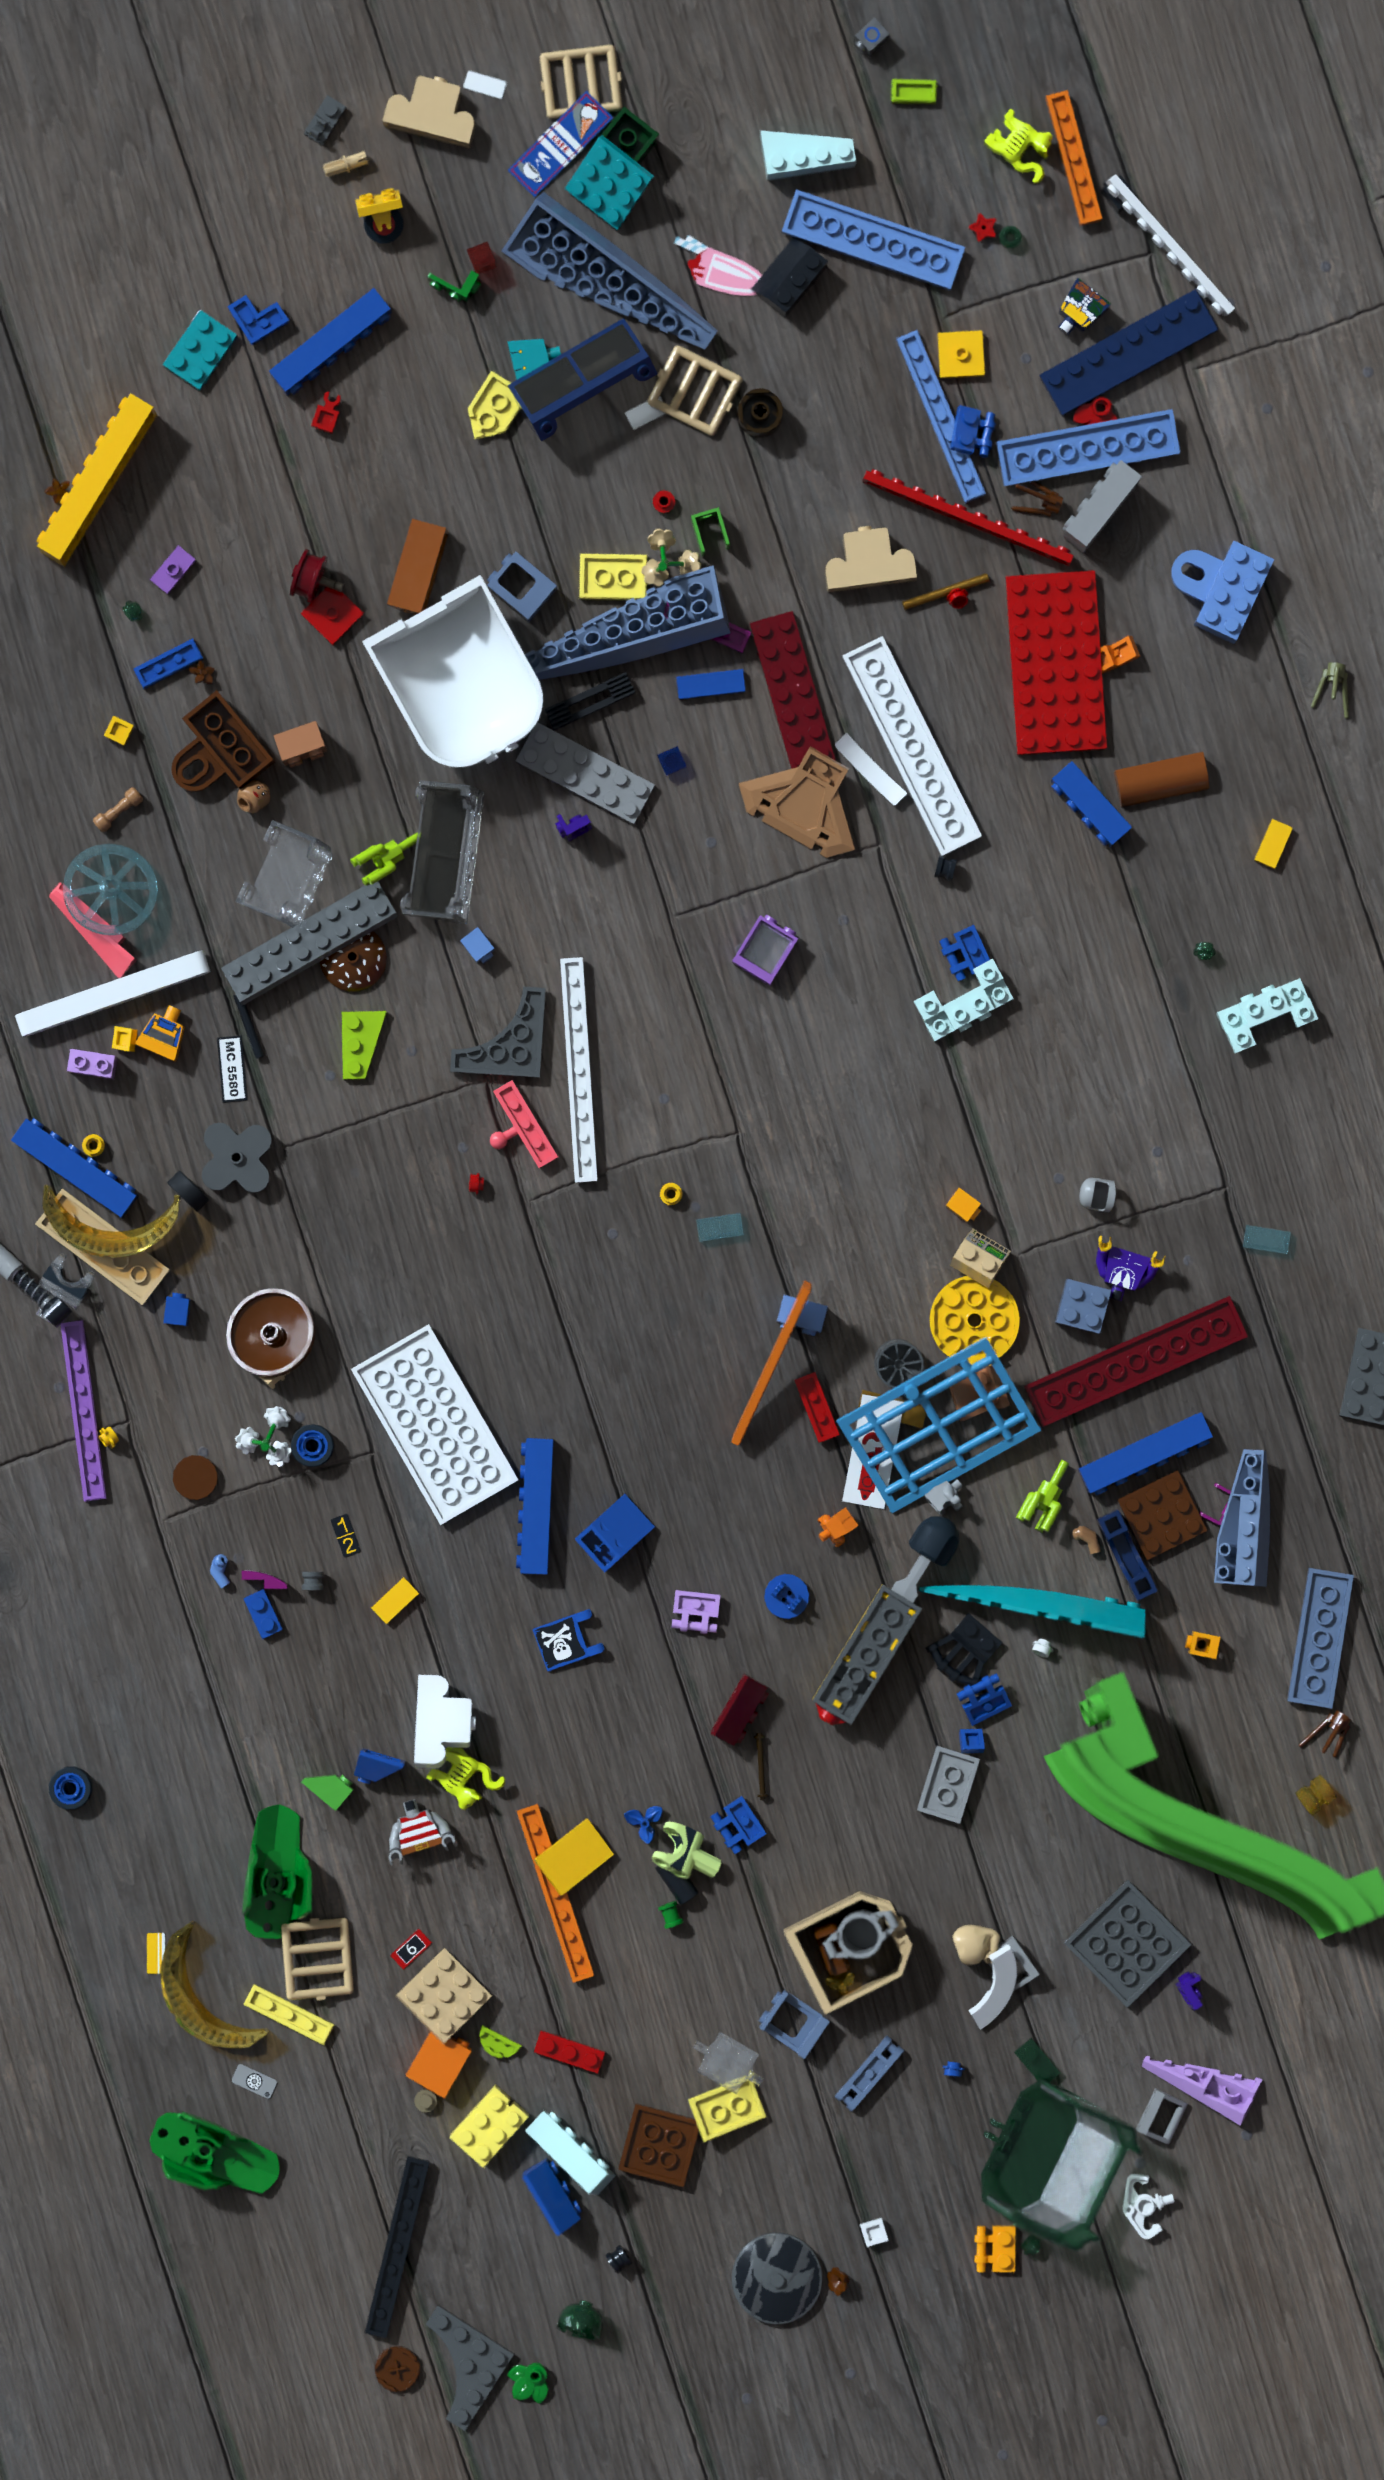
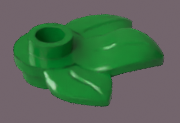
[507,2363,549,2404]

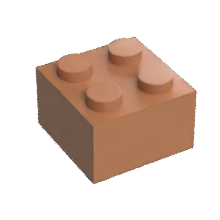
[273,721,327,768]

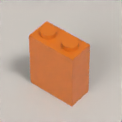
[406,2031,472,2099]

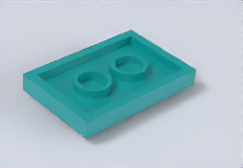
[162,310,238,391]

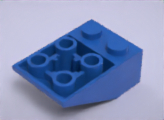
[575,1494,655,1573]

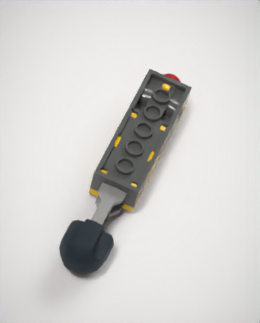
[812,1516,959,1726]

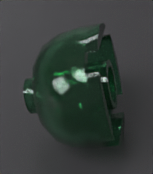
[556,2300,603,2340]

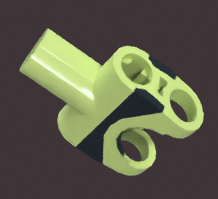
[652,1822,721,1879]

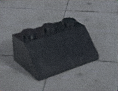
[751,238,828,318]

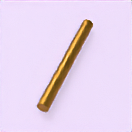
[902,573,989,610]

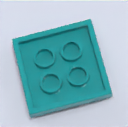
[565,135,655,230]

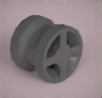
[302,1572,324,1590]

